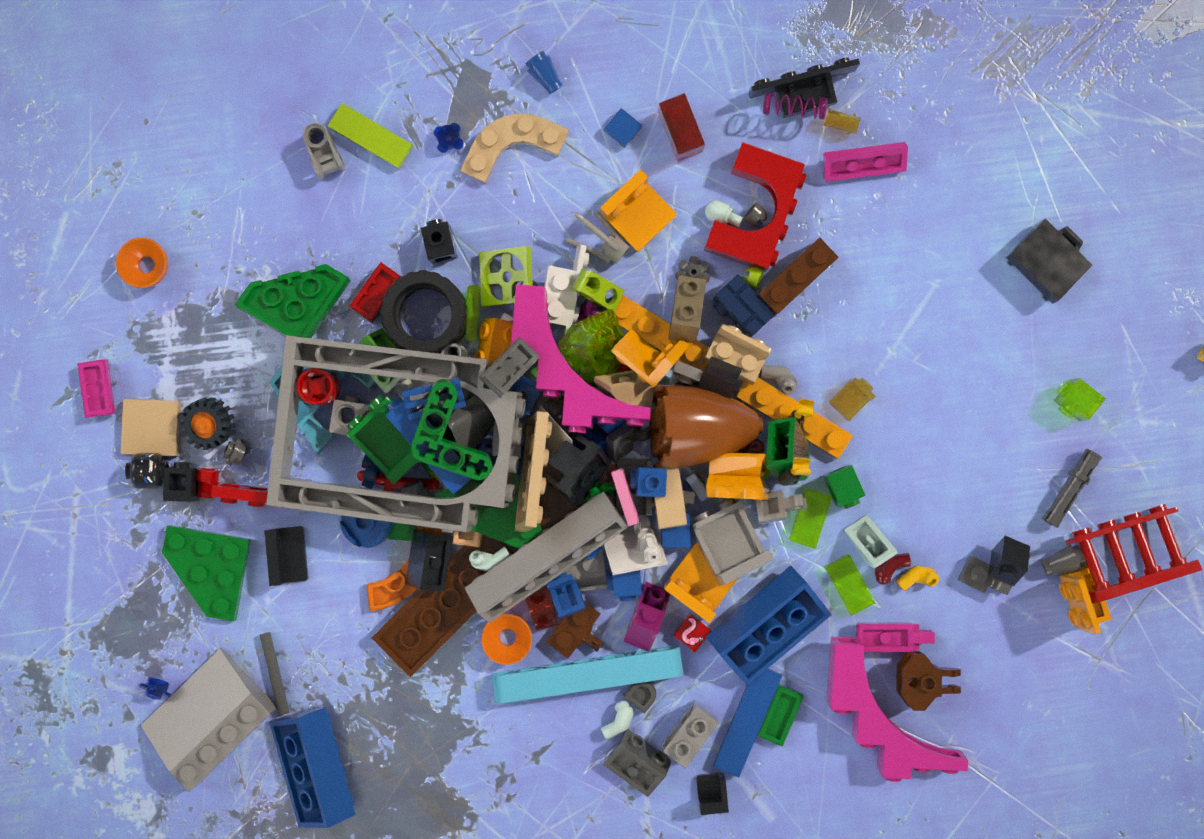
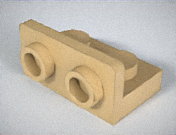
[703,324,772,385]

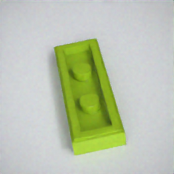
[328,103,414,170]

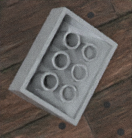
[140,648,277,792]

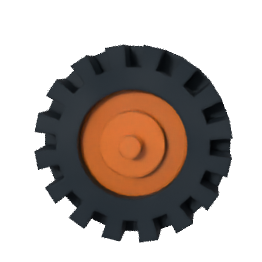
[179,397,235,450]

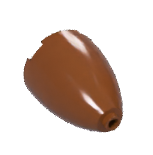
[649,385,763,469]

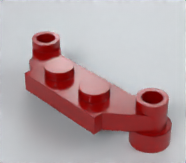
[196,468,284,508]

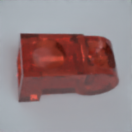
[525,585,558,631]

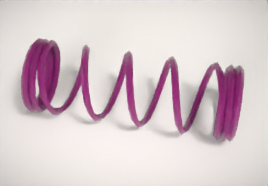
[763,92,827,120]

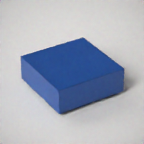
[604,108,642,148]

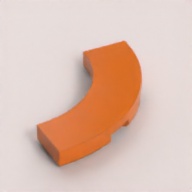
[367,526,446,611]

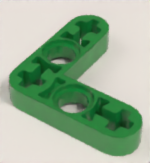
[411,379,493,480]

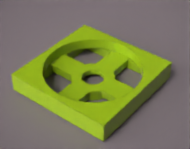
[479,246,533,307]

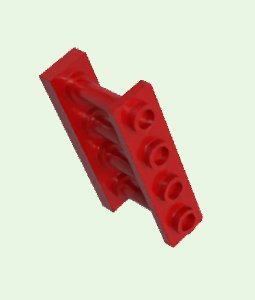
[1065,504,1202,604]

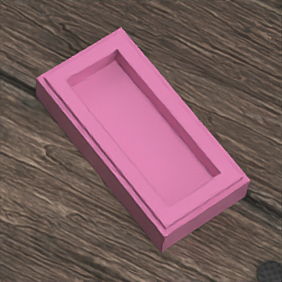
[611,468,639,526]

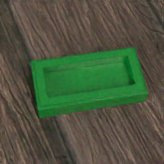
[757,684,804,747]

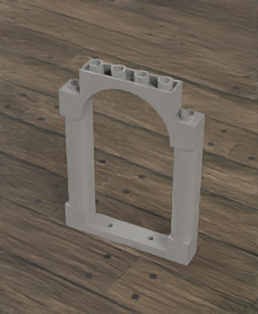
[266,335,526,532]

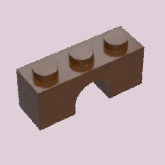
[758,237,839,318]

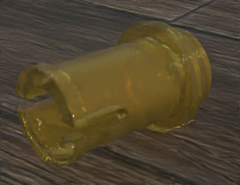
[824,108,861,135]

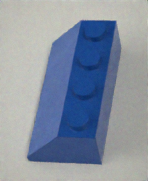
[706,565,832,686]
[269,707,356,828]

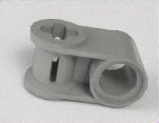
[303,123,346,180]

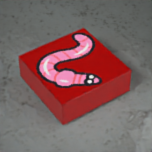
[673,613,712,653]

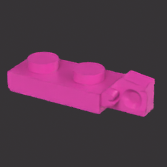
[856,622,935,652]

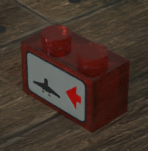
[658,93,705,162]

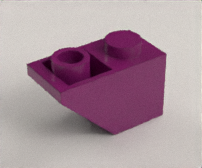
[623,582,670,652]

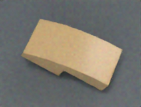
[654,468,687,530]

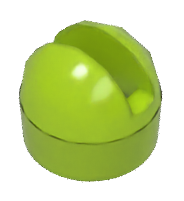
[741,267,764,290]

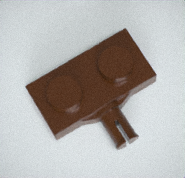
[546,601,604,659]

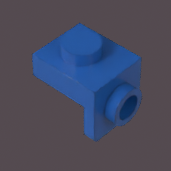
[629,466,667,497]
[546,572,587,619]

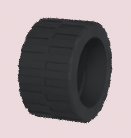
[380,270,469,354]

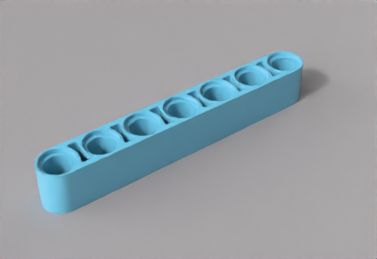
[491,646,684,704]

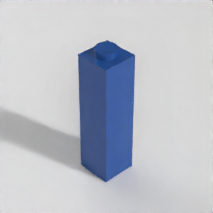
[385,396,472,494]

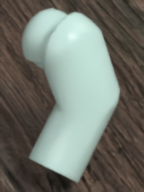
[469,546,511,571]
[601,701,633,740]

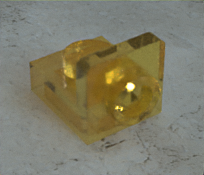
[829,377,876,421]

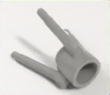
[566,211,629,264]

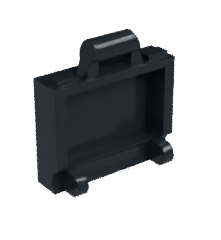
[1006,218,1092,304]

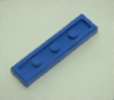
[713,668,782,778]

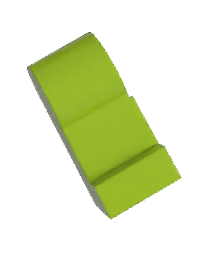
[572,269,625,313]

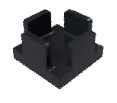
[544,434,612,507]

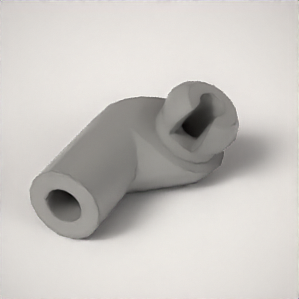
[760,364,797,395]

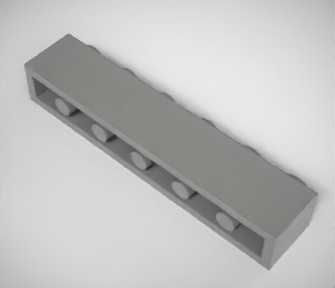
[465,492,628,623]

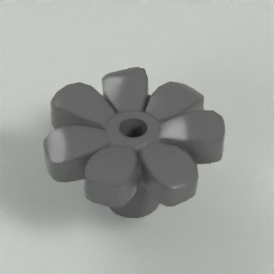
[675,256,710,283]

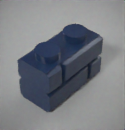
[712,274,776,338]

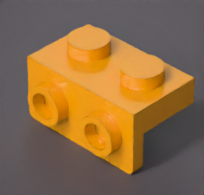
[474,318,513,364]

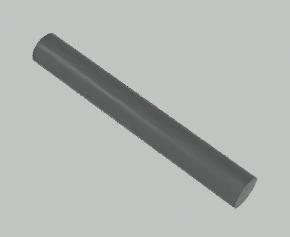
[259,632,290,716]

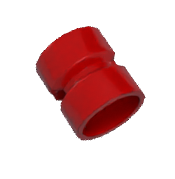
[296,368,341,406]

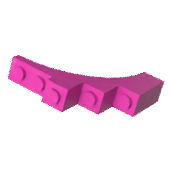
[511,285,651,434]
[826,636,968,782]

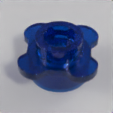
[434,123,464,153]
[139,677,171,700]

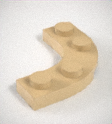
[460,114,569,184]

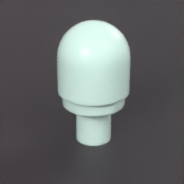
[705,200,743,227]

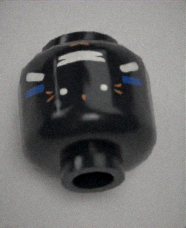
[125,453,169,489]

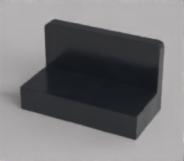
[264,526,309,586]
[405,530,453,591]

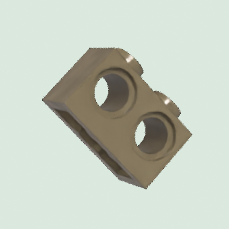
[668,275,706,344]

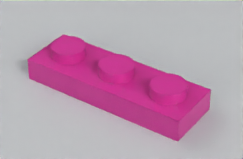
[823,142,908,182]

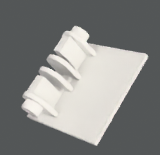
[604,515,668,575]

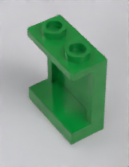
[346,395,419,484]

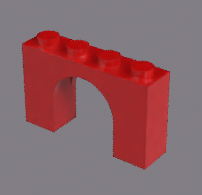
[703,142,807,272]

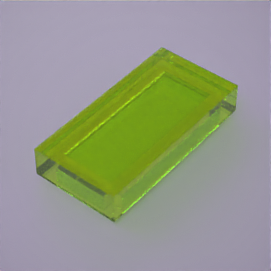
[466,285,481,343]
[788,488,832,549]
[824,554,875,616]

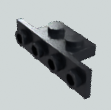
[748,57,860,118]

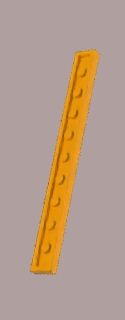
[608,295,853,459]

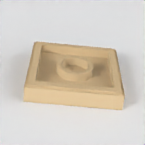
[121,399,181,456]

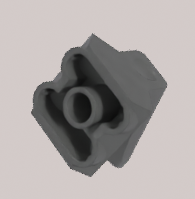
[426,387,496,460]

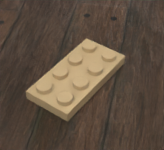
[515,411,552,532]

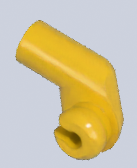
[895,565,939,592]

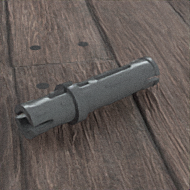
[1042,449,1102,528]

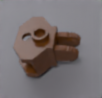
[896,650,961,711]

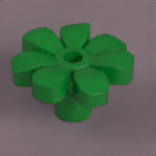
[584,480,617,503]

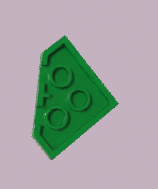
[235,264,351,338]
[434,473,543,548]
[162,525,251,621]

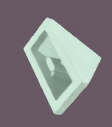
[844,515,898,569]

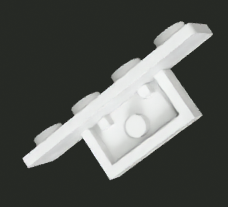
[544,244,589,355]

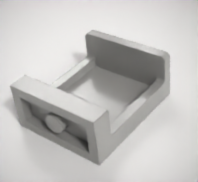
[690,499,774,586]

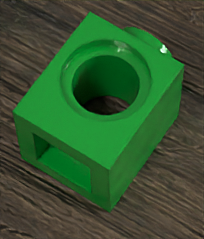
[822,465,866,509]

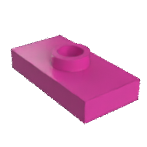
[77,359,116,418]

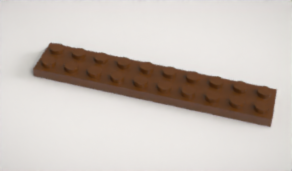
[372,461,607,677]

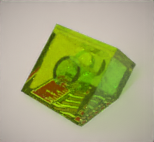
[558,309,624,388]

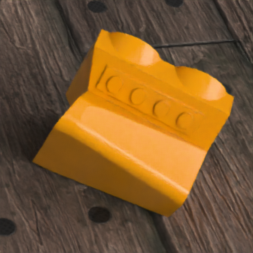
[706,453,769,500]

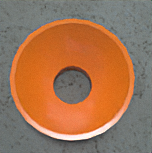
[116,238,169,288]
[481,614,532,665]

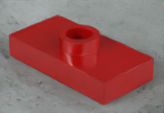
[349,262,402,323]

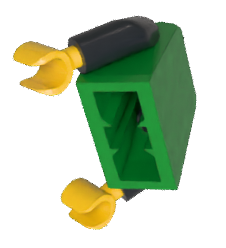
[766,398,815,486]

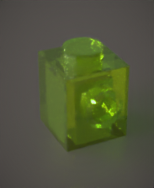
[1053,378,1106,421]

